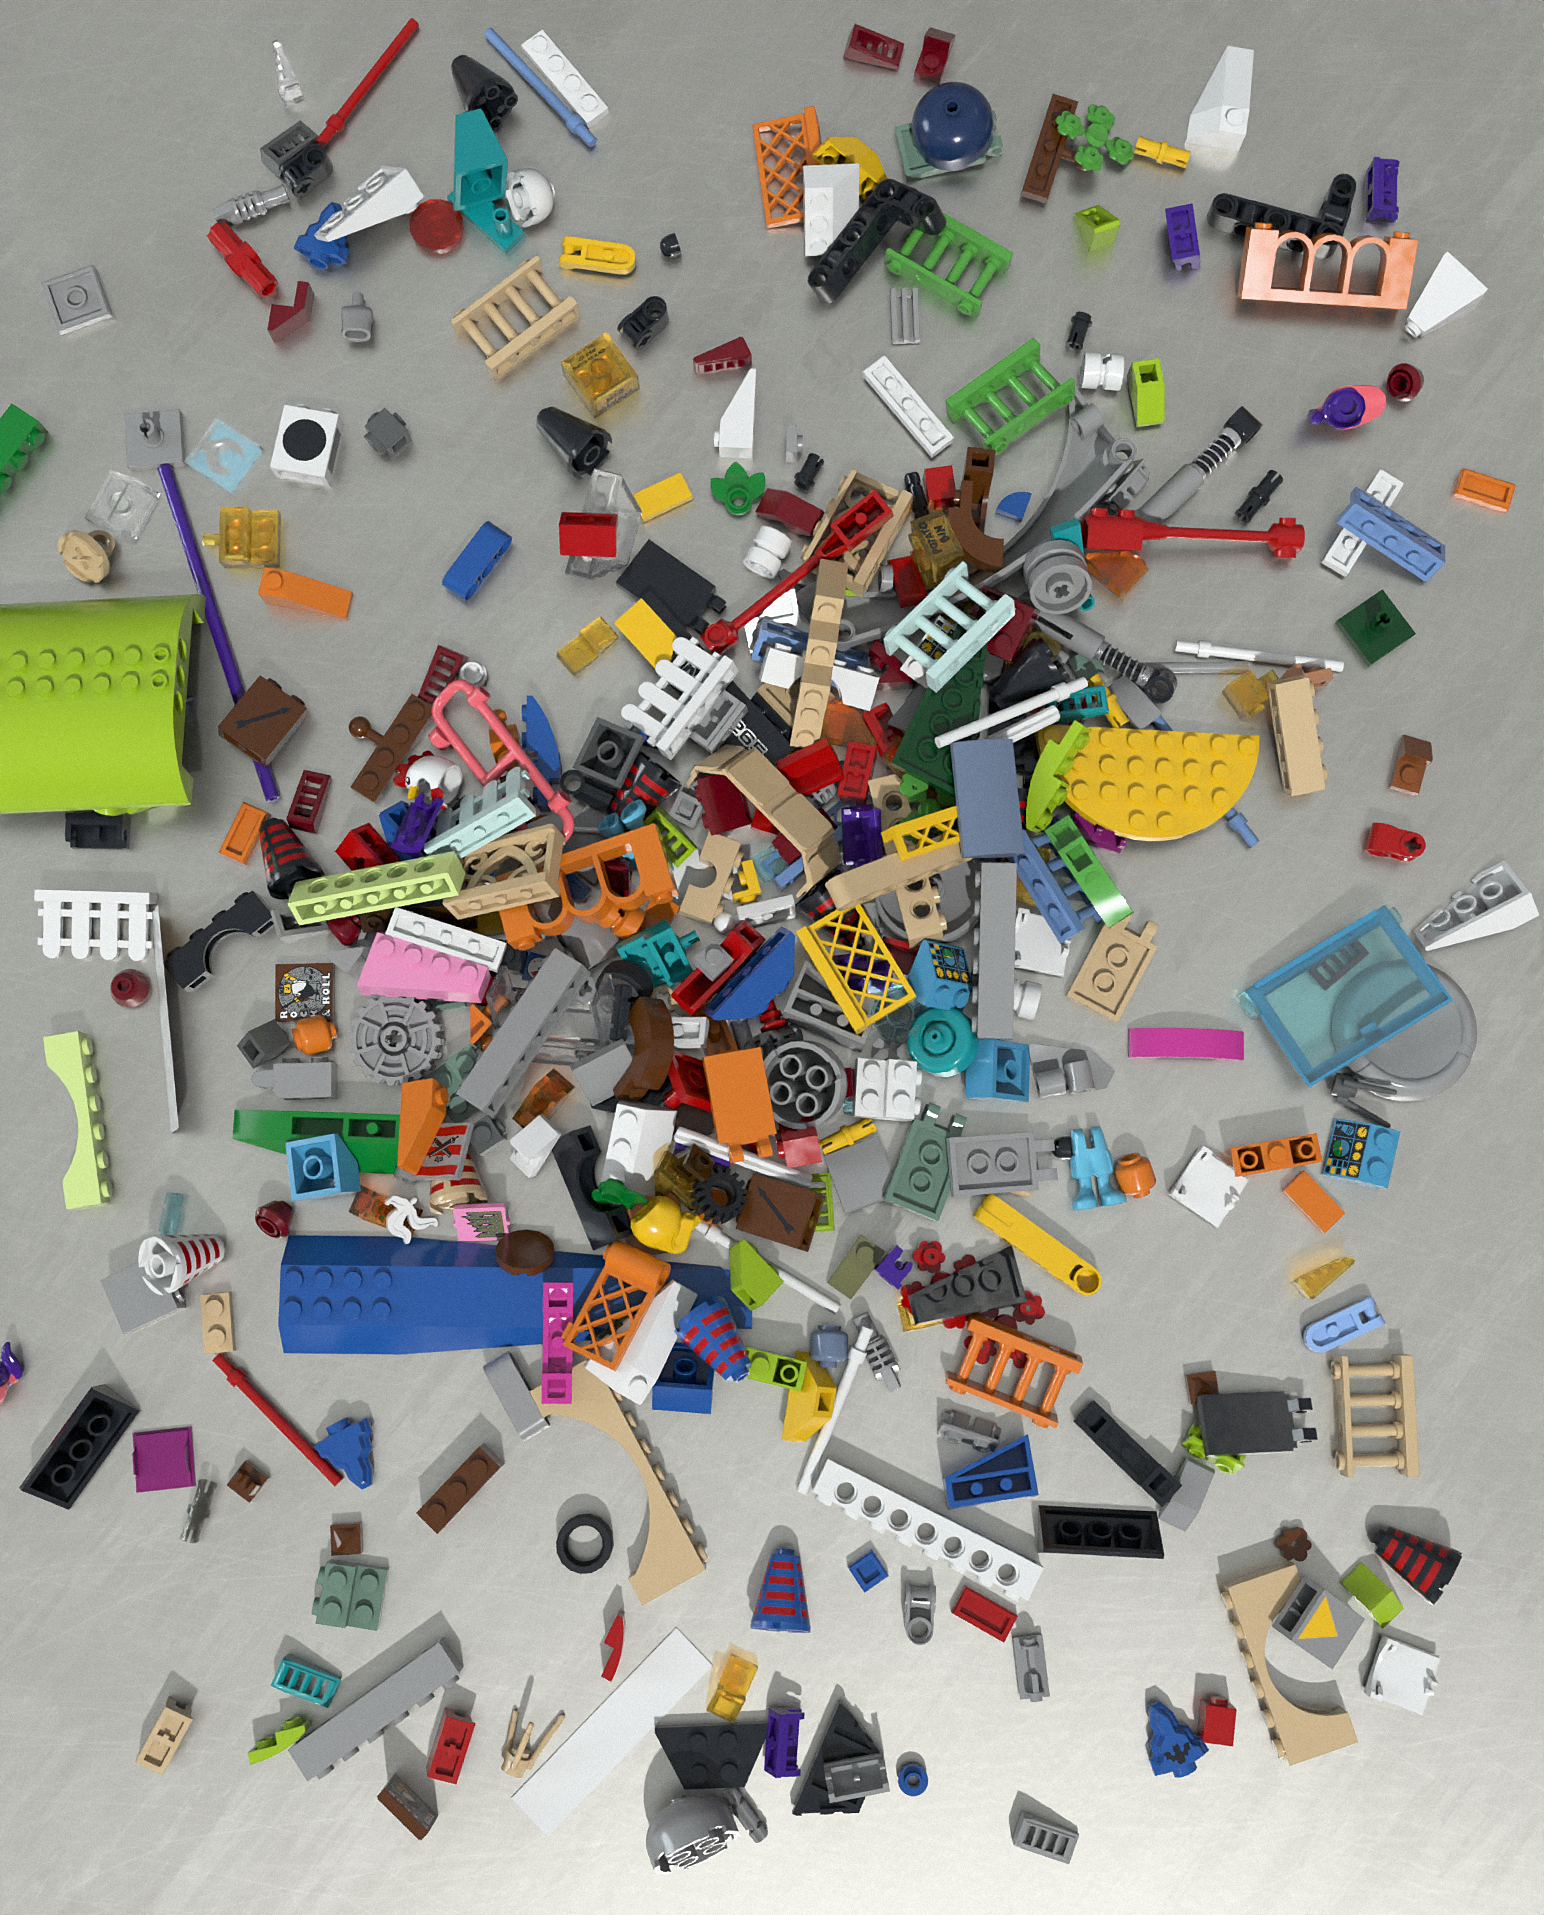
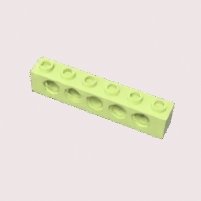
[287,851,466,925]

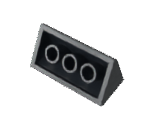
[19,1384,140,1510]
[1037,1505,1164,1559]

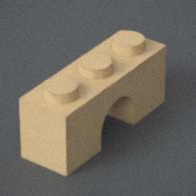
[679,831,745,926]

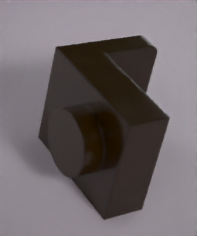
[669,1143,715,1184]

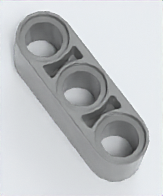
[483,1351,550,1441]

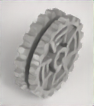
[347,995,446,1086]

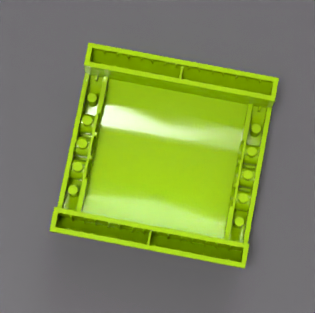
[0,594,206,814]

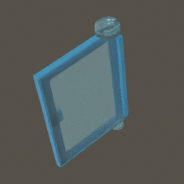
[1236,905,1453,1089]

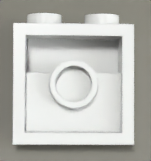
[852,1058,922,1122]

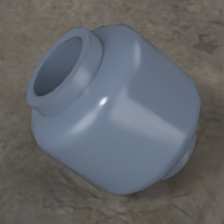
[809,1325,848,1368]

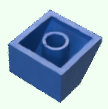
[652,1343,715,1414]

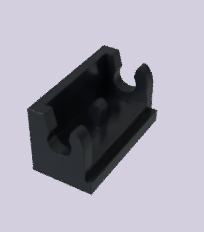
[65,812,131,850]

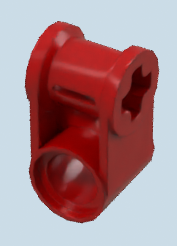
[1365,823,1426,862]

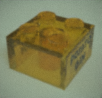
[561,332,640,419]
[908,509,964,591]

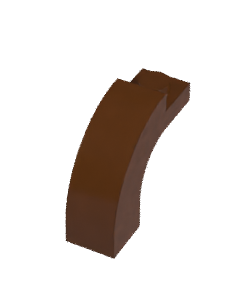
[954,447,996,549]
[613,996,674,1101]

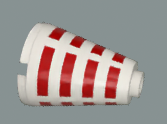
[138,1234,225,1295]

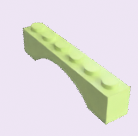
[43,1031,113,1210]

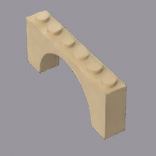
[1221,1560,1358,1766]

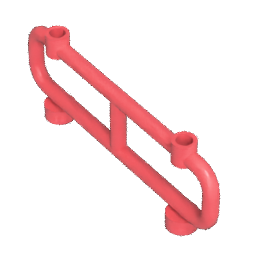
[428,679,575,856]

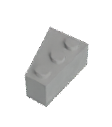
[782,960,873,1052]

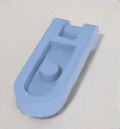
[1303,1295,1385,1352]

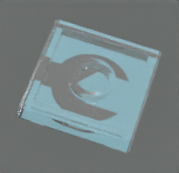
[184,418,263,494]

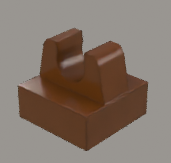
[227,1460,271,1503]

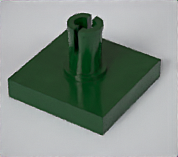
[1335,589,1416,667]

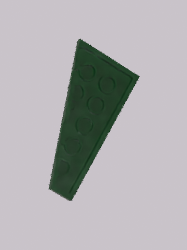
[890,612,988,798]

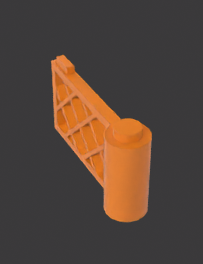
[561,1240,671,1372]

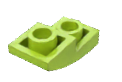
[248,1717,312,1765]

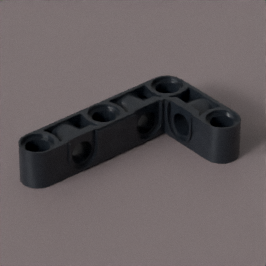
[1207,173,1356,259]
[807,179,947,303]

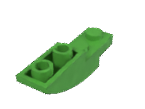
[1044,815,1134,928]

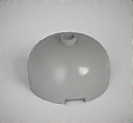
[764,1040,848,1129]
[646,1795,740,1875]

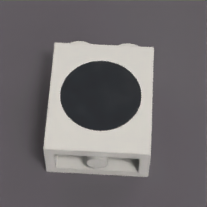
[270,404,344,487]

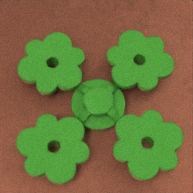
[1055,104,1134,172]
[899,773,959,845]

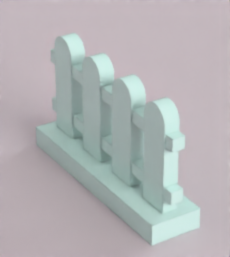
[424,767,536,859]

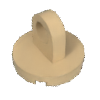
[58,530,115,583]

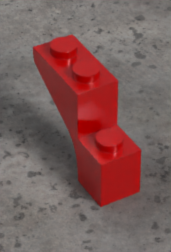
[670,920,766,1015]

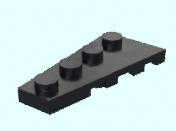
[908,1245,1027,1326]

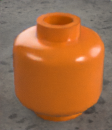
[292,1015,337,1055]
[1114,1153,1156,1198]

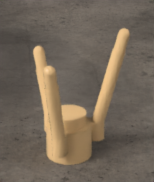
[501,1709,565,1778]

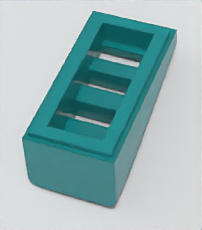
[1047,685,1109,725]
[271,1654,342,1708]

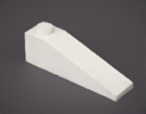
[1185,46,1254,152]
[314,165,424,242]
[1413,860,1539,951]
[584,1279,697,1405]

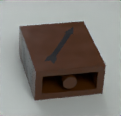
[218,675,307,768]
[736,1173,826,1252]

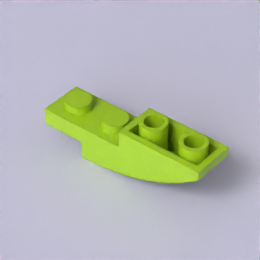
[1026,720,1091,833]

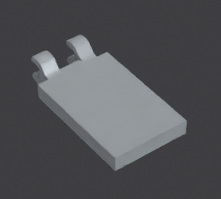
[946,1132,1058,1197]

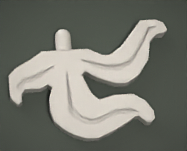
[384,1194,438,1244]

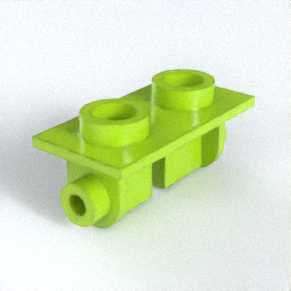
[1181,1424,1246,1475]

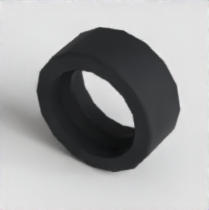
[595,960,654,1011]
[556,1514,614,1574]

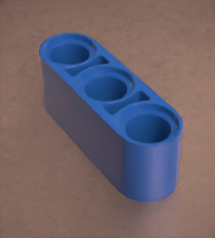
[442,521,512,601]

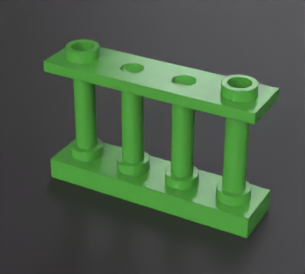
[884,213,1014,318]
[945,337,1075,454]

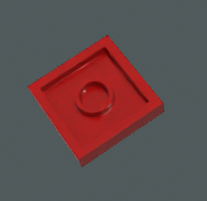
[663,1050,712,1112]

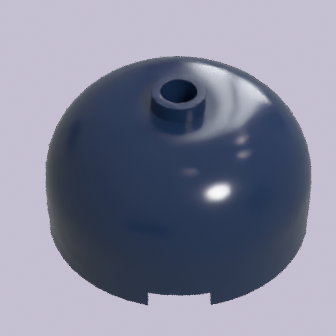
[912,82,994,171]

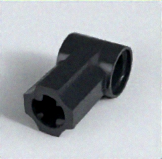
[560,770,616,814]

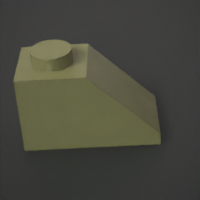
[827,1234,886,1299]

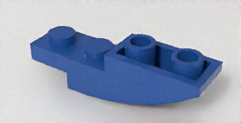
[521,696,563,812]

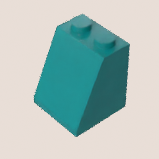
[453,109,508,211]

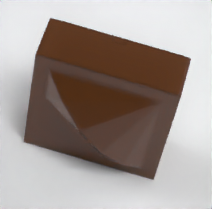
[1184,1370,1219,1405]
[330,1522,363,1556]

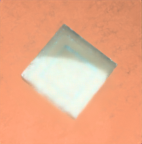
[750,845,788,884]

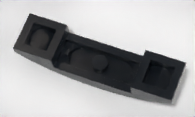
[1073,1400,1183,1507]

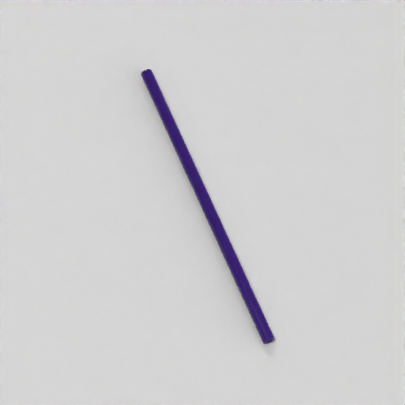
[157,464,280,802]

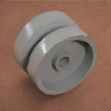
[1023,540,1092,615]

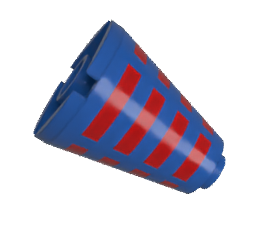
[674,1296,752,1383]
[750,1548,811,1633]

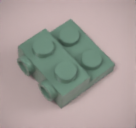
[424,1044,482,1123]
[312,1559,389,1631]

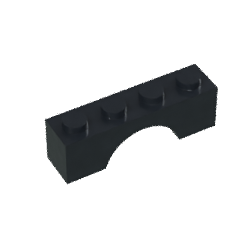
[163,890,274,993]
[552,1125,633,1251]

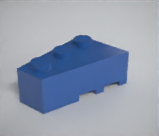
[943,1434,1039,1510]

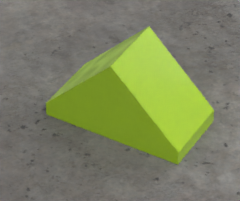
[1074,205,1120,252]
[1340,1562,1404,1629]

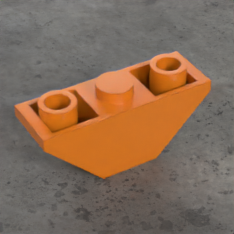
[1230,1133,1323,1177]

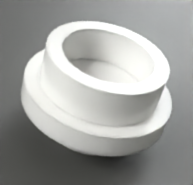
[459,661,487,688]

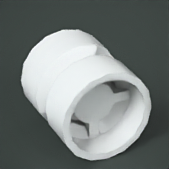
[1080,352,1124,391]
[743,526,792,579]
[1014,977,1042,1020]

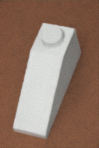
[714,369,756,459]

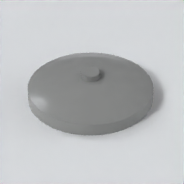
[874,833,982,943]

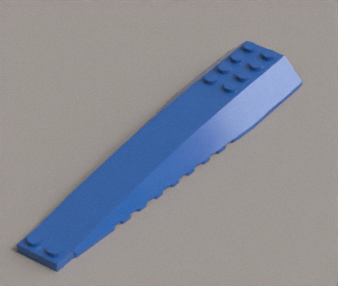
[278,1235,752,1355]

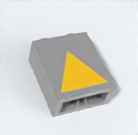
[1272,1575,1365,1670]

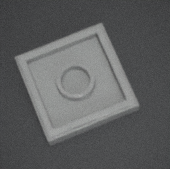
[41,265,113,335]

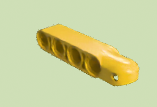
[972,1194,1102,1296]

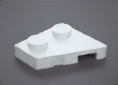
[744,587,803,653]

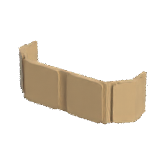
[686,745,841,898]

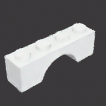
[758,643,879,711]

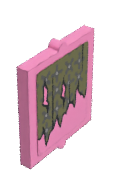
[453,1203,510,1242]

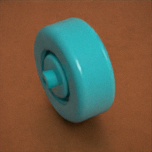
[907,1007,979,1077]

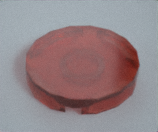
[409,199,464,254]

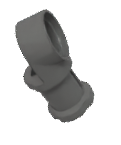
[744,1023,803,1061]

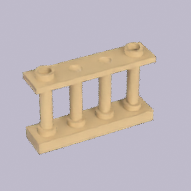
[450,255,580,381]
[1331,1354,1420,1478]

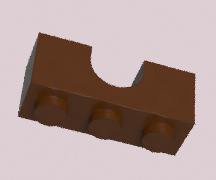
[416,1443,505,1534]

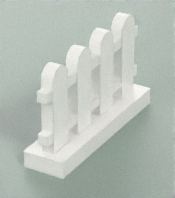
[621,637,739,760]
[34,889,158,961]

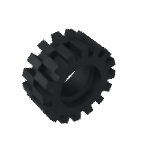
[690,1167,748,1224]

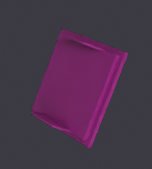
[132,1426,196,1493]

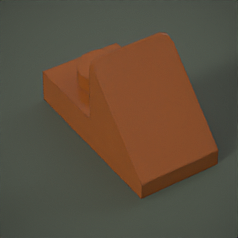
[1389,735,1433,796]

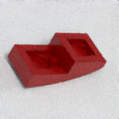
[601,1610,626,1682]

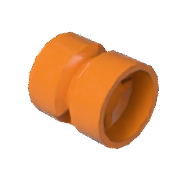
[595,890,645,941]

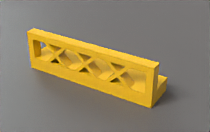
[881,806,960,861]

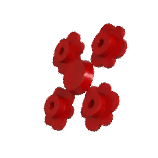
[901,1241,977,1329]
[964,1291,1045,1369]

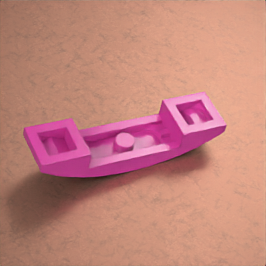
[1128,1028,1244,1061]
[541,1282,573,1404]

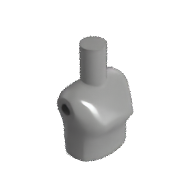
[341,292,373,342]

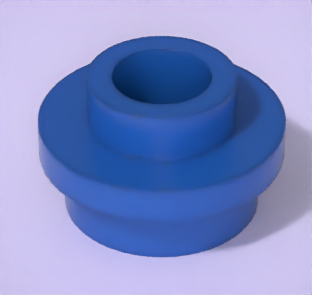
[898,1764,928,1796]

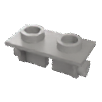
[1098,459,1150,514]
[937,1409,1001,1453]
[1013,1634,1050,1702]

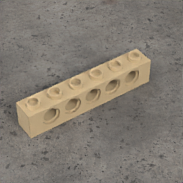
[868,773,947,948]

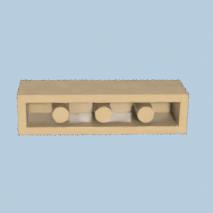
[1267,675,1328,796]

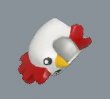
[393,750,462,810]

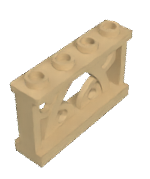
[800,469,913,598]
[442,824,566,919]

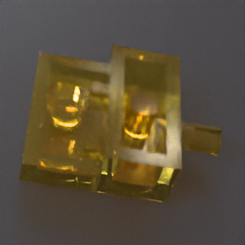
[202,507,281,568]

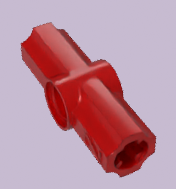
[207,221,279,298]

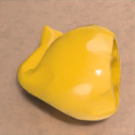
[631,1196,702,1254]

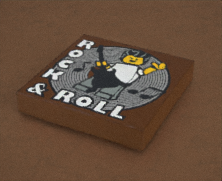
[275,963,335,1022]
[377,1774,438,1840]

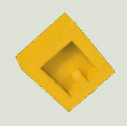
[732,859,761,906]

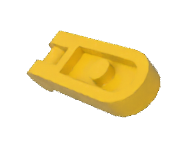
[558,236,636,275]

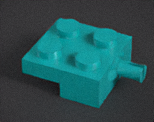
[615,919,700,988]

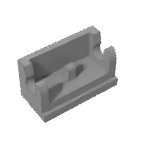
[689,690,748,754]
[823,1752,890,1803]

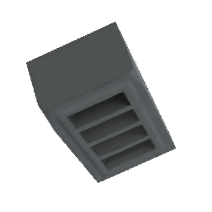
[260,120,318,178]

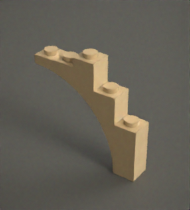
[790,559,848,748]

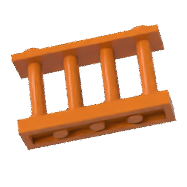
[946,1314,1083,1428]

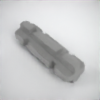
[723,1787,768,1843]

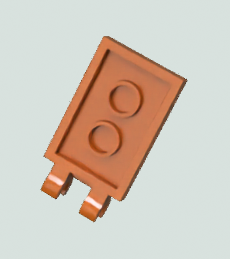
[702,1047,777,1163]

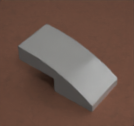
[1107,676,1162,730]
[669,765,711,828]

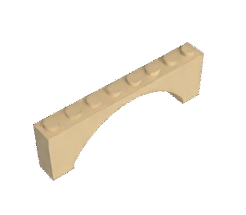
[529,1359,708,1606]

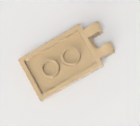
[1066,911,1159,1023]

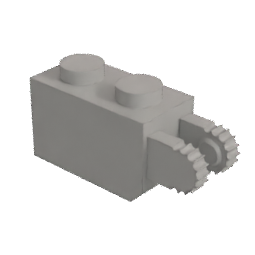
[251,1057,337,1100]

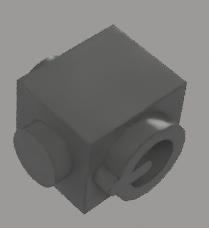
[364,408,412,459]

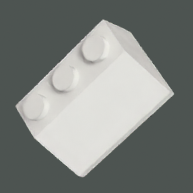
[803,163,859,256]
[601,1099,678,1195]

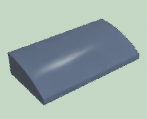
[950,739,1025,858]

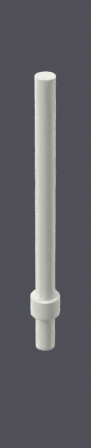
[1175,640,1344,672]
[935,677,1088,748]
[695,1221,841,1314]
[796,1325,873,1495]

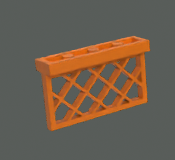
[752,106,822,229]

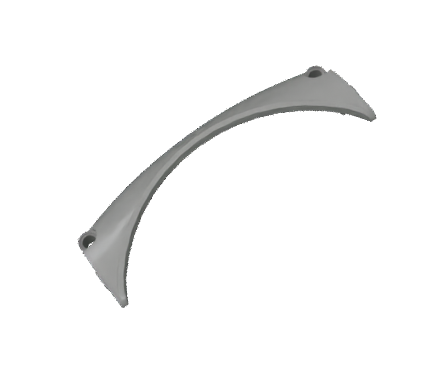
[778,387,1137,652]

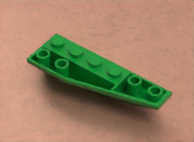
[232,1110,400,1174]

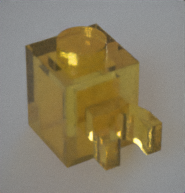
[1221,669,1279,719]

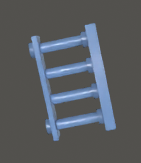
[1008,814,1103,944]

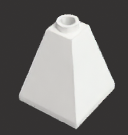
[1405,251,1488,338]

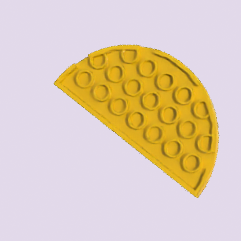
[1035,725,1259,841]

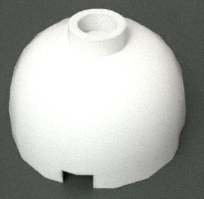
[505,168,555,227]

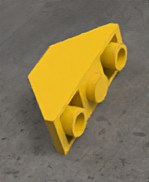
[812,137,888,201]
[781,1351,837,1442]

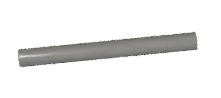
[1138,661,1249,673]

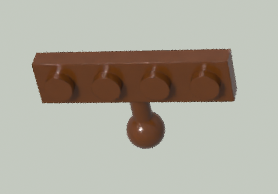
[1020,94,1086,204]
[349,694,432,804]

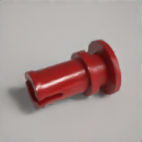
[759,999,788,1033]

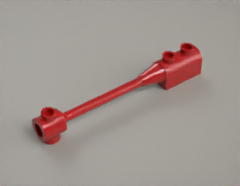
[699,489,894,655]
[1081,508,1305,558]

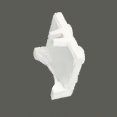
[1015,908,1071,977]
[1168,1146,1250,1227]
[1364,1635,1441,1715]

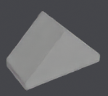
[270,907,329,944]

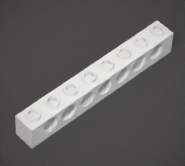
[812,1456,1044,1602]

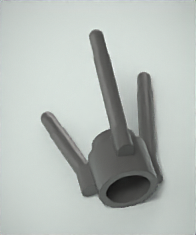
[1330,1072,1397,1128]

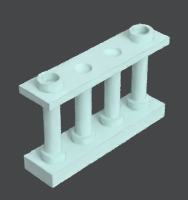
[884,561,1015,693]

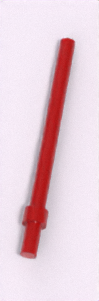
[315,18,419,148]
[212,1353,343,1487]

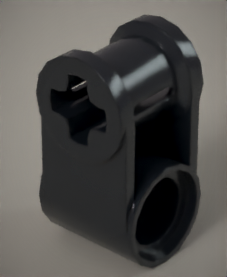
[278,144,333,197]
[617,296,669,351]

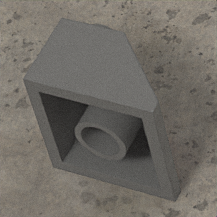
[572,717,645,789]

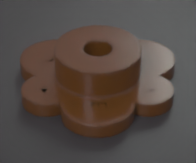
[1276,1528,1312,1562]

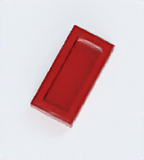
[887,555,928,608]
[951,1585,1018,1643]

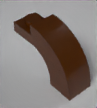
[947,480,1004,573]

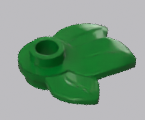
[710,462,765,515]
[592,1178,648,1209]

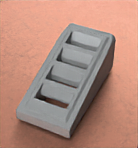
[1012,1811,1079,1864]

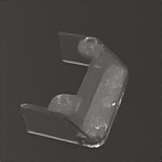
[486,965,616,1066]

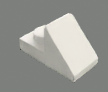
[509,1114,562,1178]

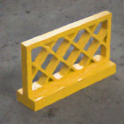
[796,904,917,1035]

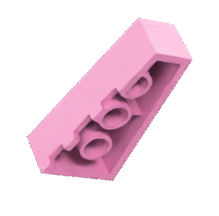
[356,932,491,1003]

